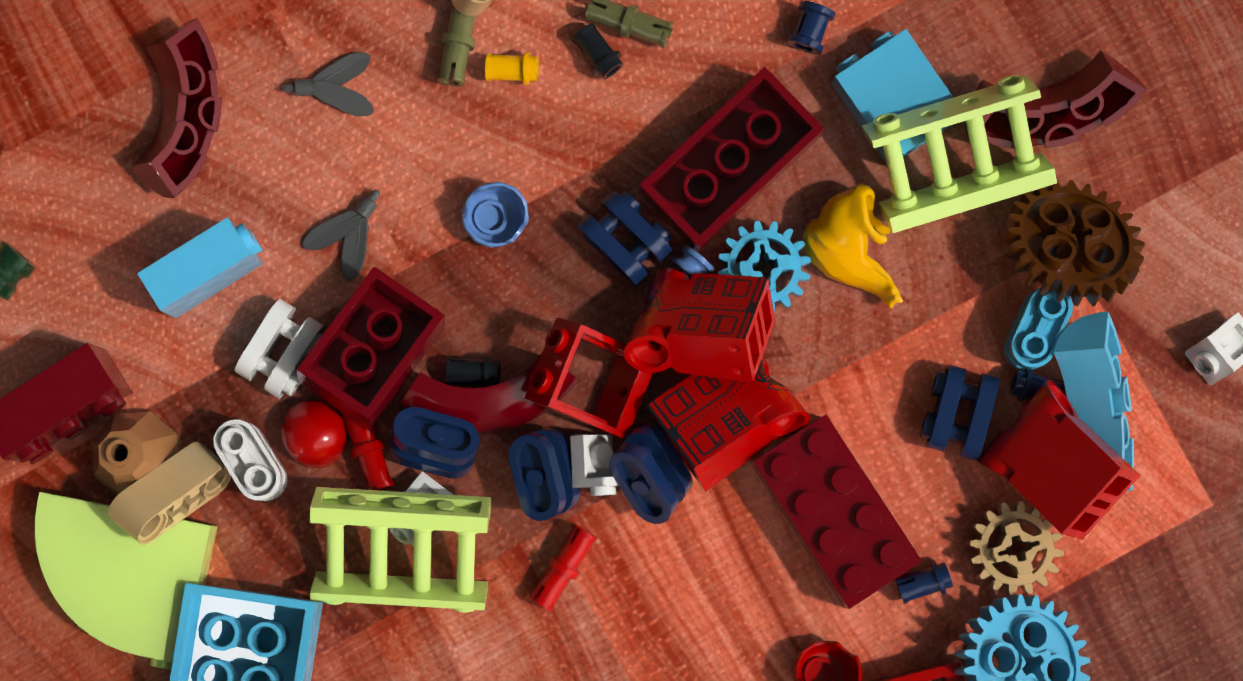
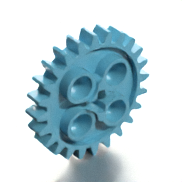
[955,594,1090,681]

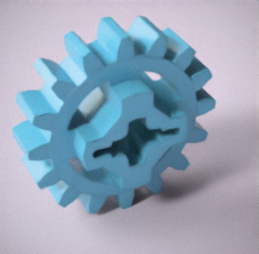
[718,221,811,311]

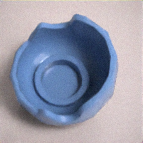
[461,182,529,248]

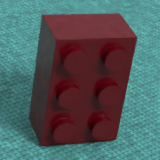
[296,267,445,431]
[0,343,133,464]

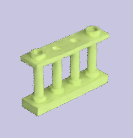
[861,75,1057,233]
[310,487,491,613]

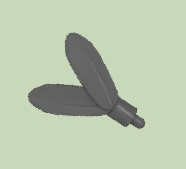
[282,52,374,116]
[303,189,380,280]

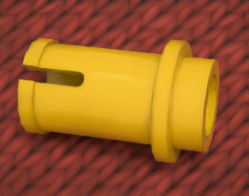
[485,51,539,86]

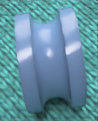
[672,245,715,278]

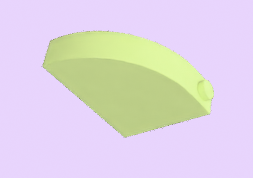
[35,492,218,670]

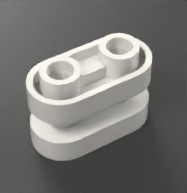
[234,299,325,399]
[214,420,288,501]

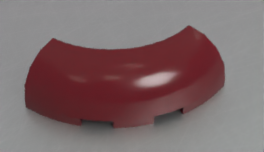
[130,18,222,198]
[965,50,1147,149]
[399,354,579,434]

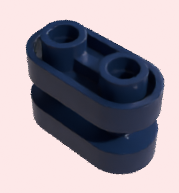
[576,190,672,287]
[920,364,1000,461]
[389,407,479,478]
[609,423,693,524]
[508,428,580,521]

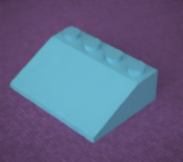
[170,583,323,681]

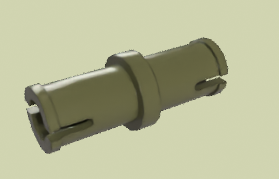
[437,0,475,87]
[585,0,674,48]

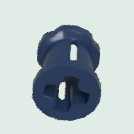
[786,1,836,55]

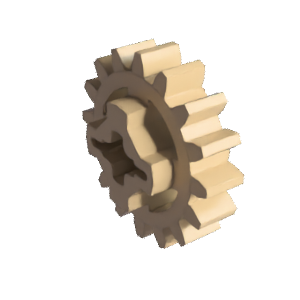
[967,501,1064,596]

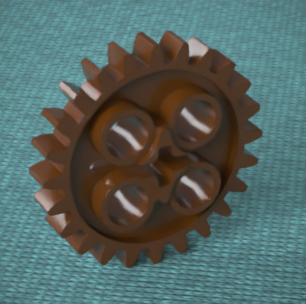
[1003,180,1145,306]

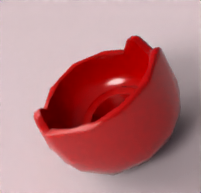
[280,399,348,468]
[792,641,863,681]

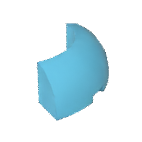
[1053,312,1134,491]

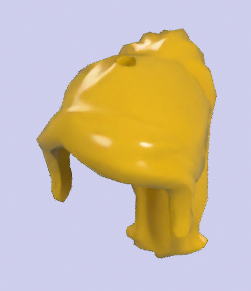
[803,183,903,308]

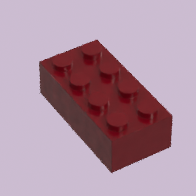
[639,67,825,253]
[750,414,922,609]

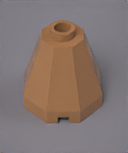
[91,411,181,496]

